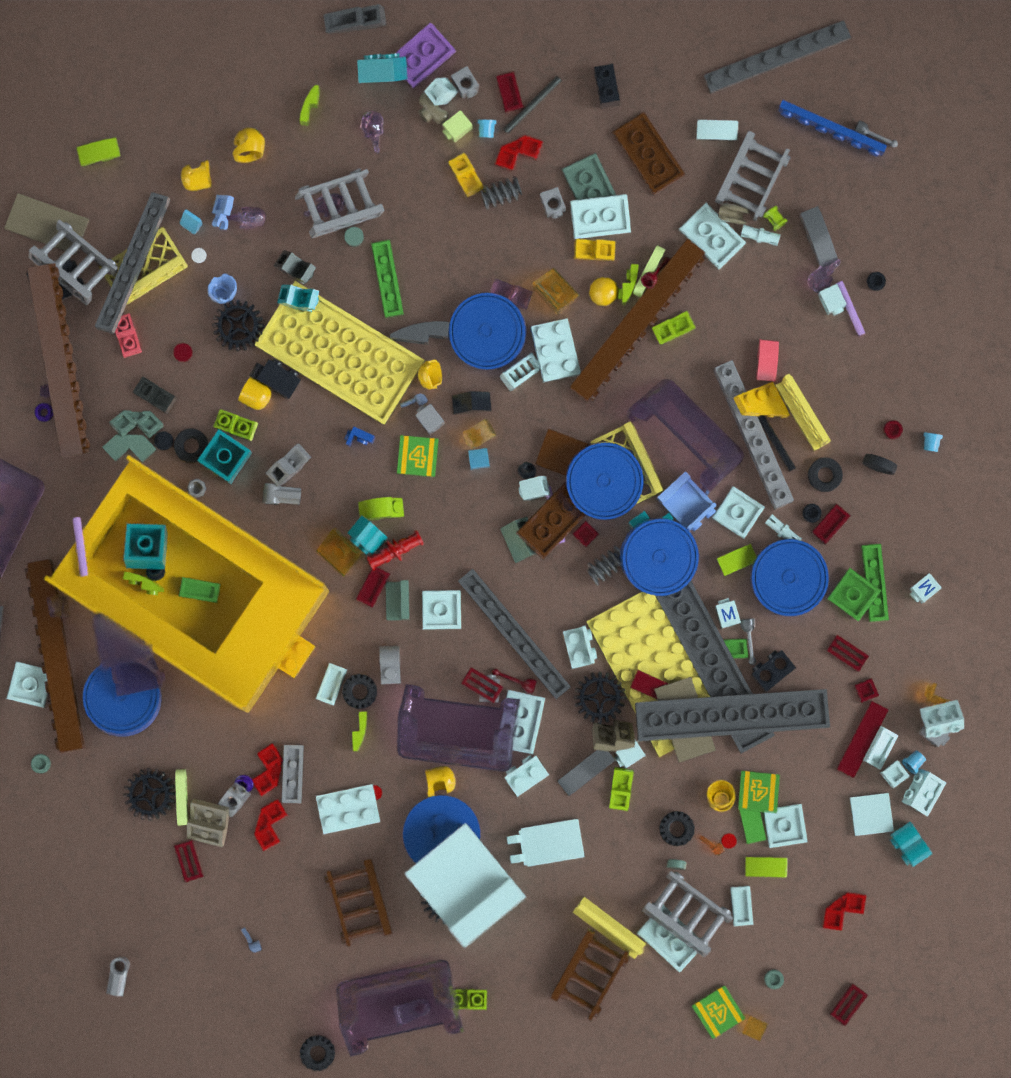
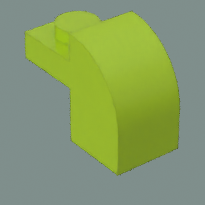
[358,497,404,521]

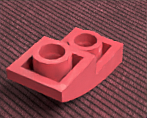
[115,313,142,358]
[755,339,779,381]

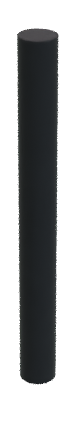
[757,415,796,472]

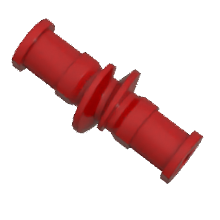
[365,530,424,571]

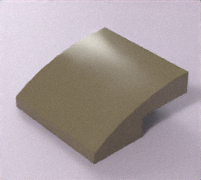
[592,720,635,751]
[187,798,229,847]

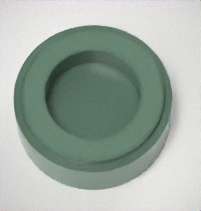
[345,227,364,247]
[31,754,51,774]
[667,859,687,870]
[764,970,784,989]

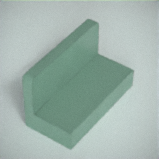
[501,517,536,563]
[386,580,410,621]

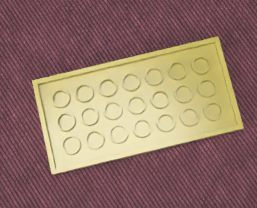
[255,281,425,425]
[586,592,710,757]

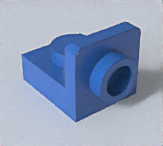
[344,426,375,447]

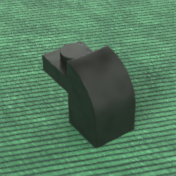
[274,250,316,285]

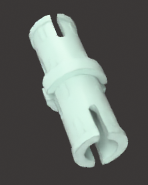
[741,225,780,246]
[765,514,802,540]

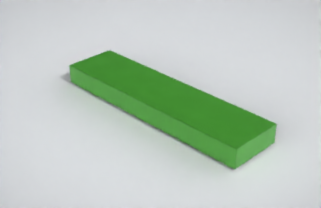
[371,240,404,318]
[861,544,889,622]

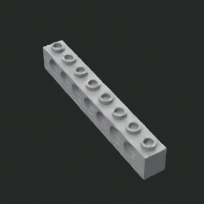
[714,360,794,510]

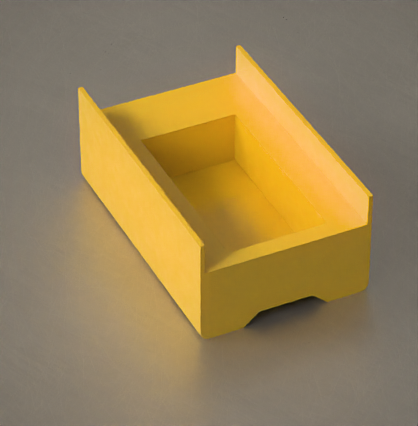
[45,455,329,713]

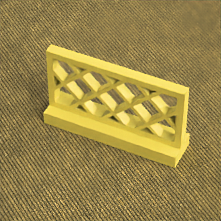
[99,227,188,304]
[775,374,831,451]
[590,421,665,505]
[573,897,646,959]

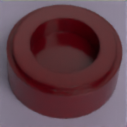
[173,343,193,363]
[883,420,903,440]

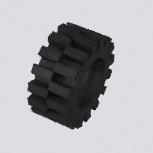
[342,674,377,709]
[659,811,695,846]
[300,1035,335,1071]

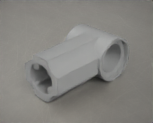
[262,483,301,505]
[106,956,130,996]

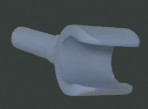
[400,394,428,408]
[241,928,262,953]

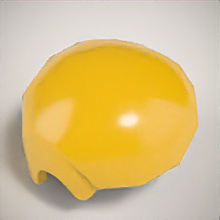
[589,277,619,306]
[418,360,442,390]

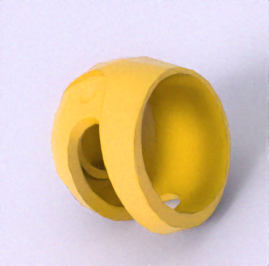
[233,127,265,163]

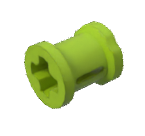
[763,206,788,231]

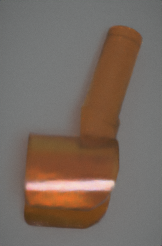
[699,835,725,856]

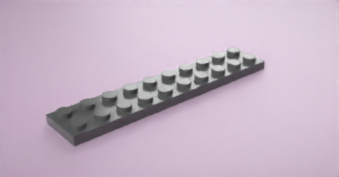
[656,581,775,754]
[635,689,830,742]

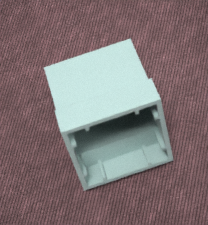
[405,823,526,948]

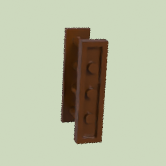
[324,859,393,947]
[550,928,630,1021]

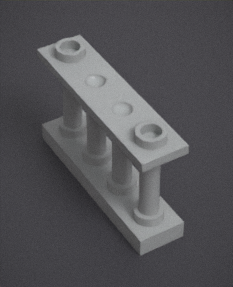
[715,131,791,221]
[295,169,385,239]
[28,219,118,306]
[641,871,733,957]

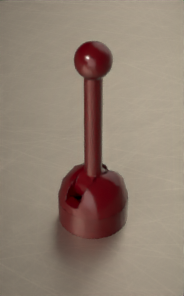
[641,257,670,289]
[492,668,537,695]

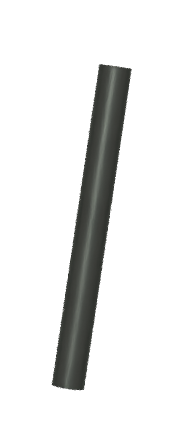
[503,76,562,134]

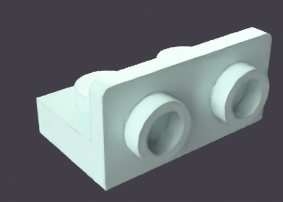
[563,625,597,669]
[920,700,964,738]
[504,755,549,797]
[902,769,946,816]

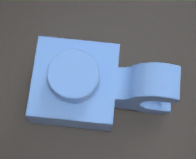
[212,195,234,230]

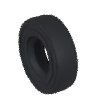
[174,428,209,463]
[863,454,898,475]
[808,458,843,492]

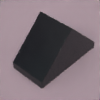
[452,391,492,415]

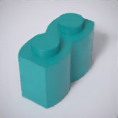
[347,515,388,555]
[890,821,933,867]

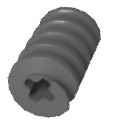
[480,176,522,210]
[586,546,622,586]

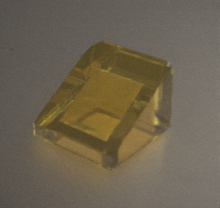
[742,1015,768,1041]

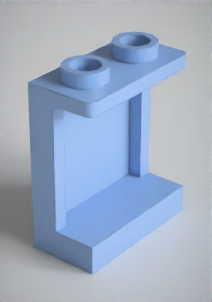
[657,471,717,532]

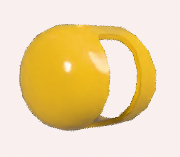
[181,160,212,191]
[238,377,271,410]
[425,766,456,798]
[707,780,735,812]

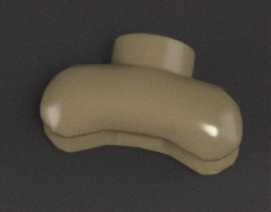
[418,92,448,124]
[718,203,750,225]

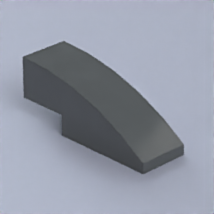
[324,4,387,33]
[799,206,839,269]
[390,321,450,345]
[558,750,615,796]

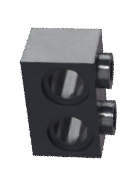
[594,64,620,109]
[751,650,796,693]

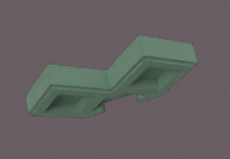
[109,410,164,438]
[102,434,157,462]

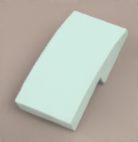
[697,120,738,140]

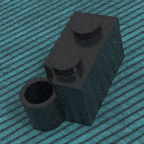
[249,358,301,400]

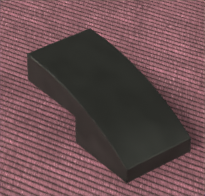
[133,376,177,414]

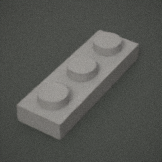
[282,745,304,804]

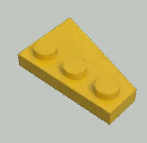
[733,382,790,418]

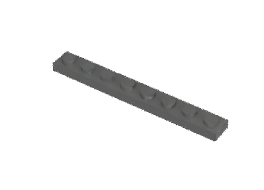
[704,20,851,94]
[95,192,171,334]
[458,569,571,699]

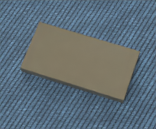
[4,193,89,255]
[654,677,716,763]

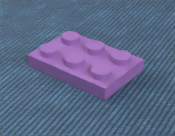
[396,23,456,89]

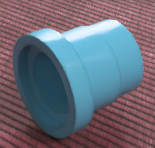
[477,119,496,138]
[923,432,943,452]
[902,750,926,774]

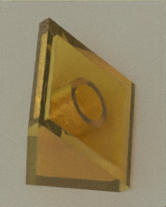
[532,268,579,315]
[316,527,364,576]

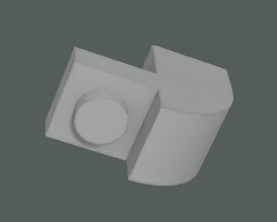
[266,443,311,487]
[379,645,401,685]

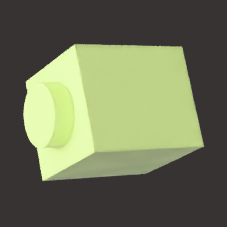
[442,110,473,143]

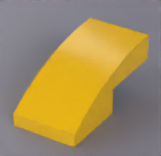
[448,153,484,197]
[574,239,615,261]

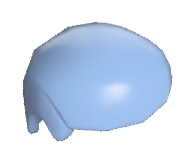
[208,273,237,304]

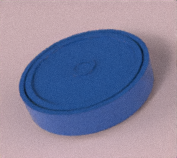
[449,293,526,370]
[566,442,644,520]
[620,518,699,596]
[750,539,829,616]
[83,658,162,737]
[403,795,480,864]

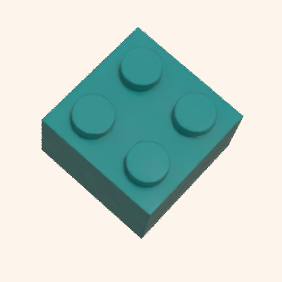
[357,53,407,83]
[197,429,252,484]
[124,524,168,569]

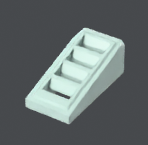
[500,353,540,391]

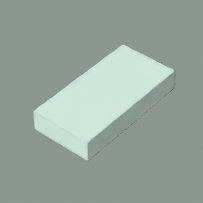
[316,663,347,706]
[863,726,898,770]
[730,886,753,926]

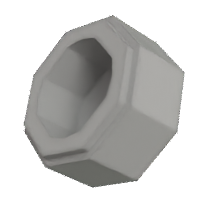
[187,479,207,498]

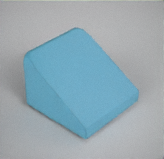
[180,210,202,234]
[468,448,490,470]

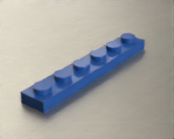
[778,100,887,156]

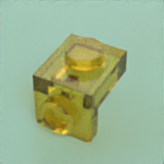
[463,419,497,449]
[924,683,950,706]

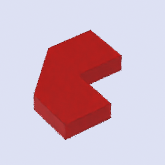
[495,135,543,171]
[252,743,283,797]
[254,799,288,851]
[822,892,866,931]

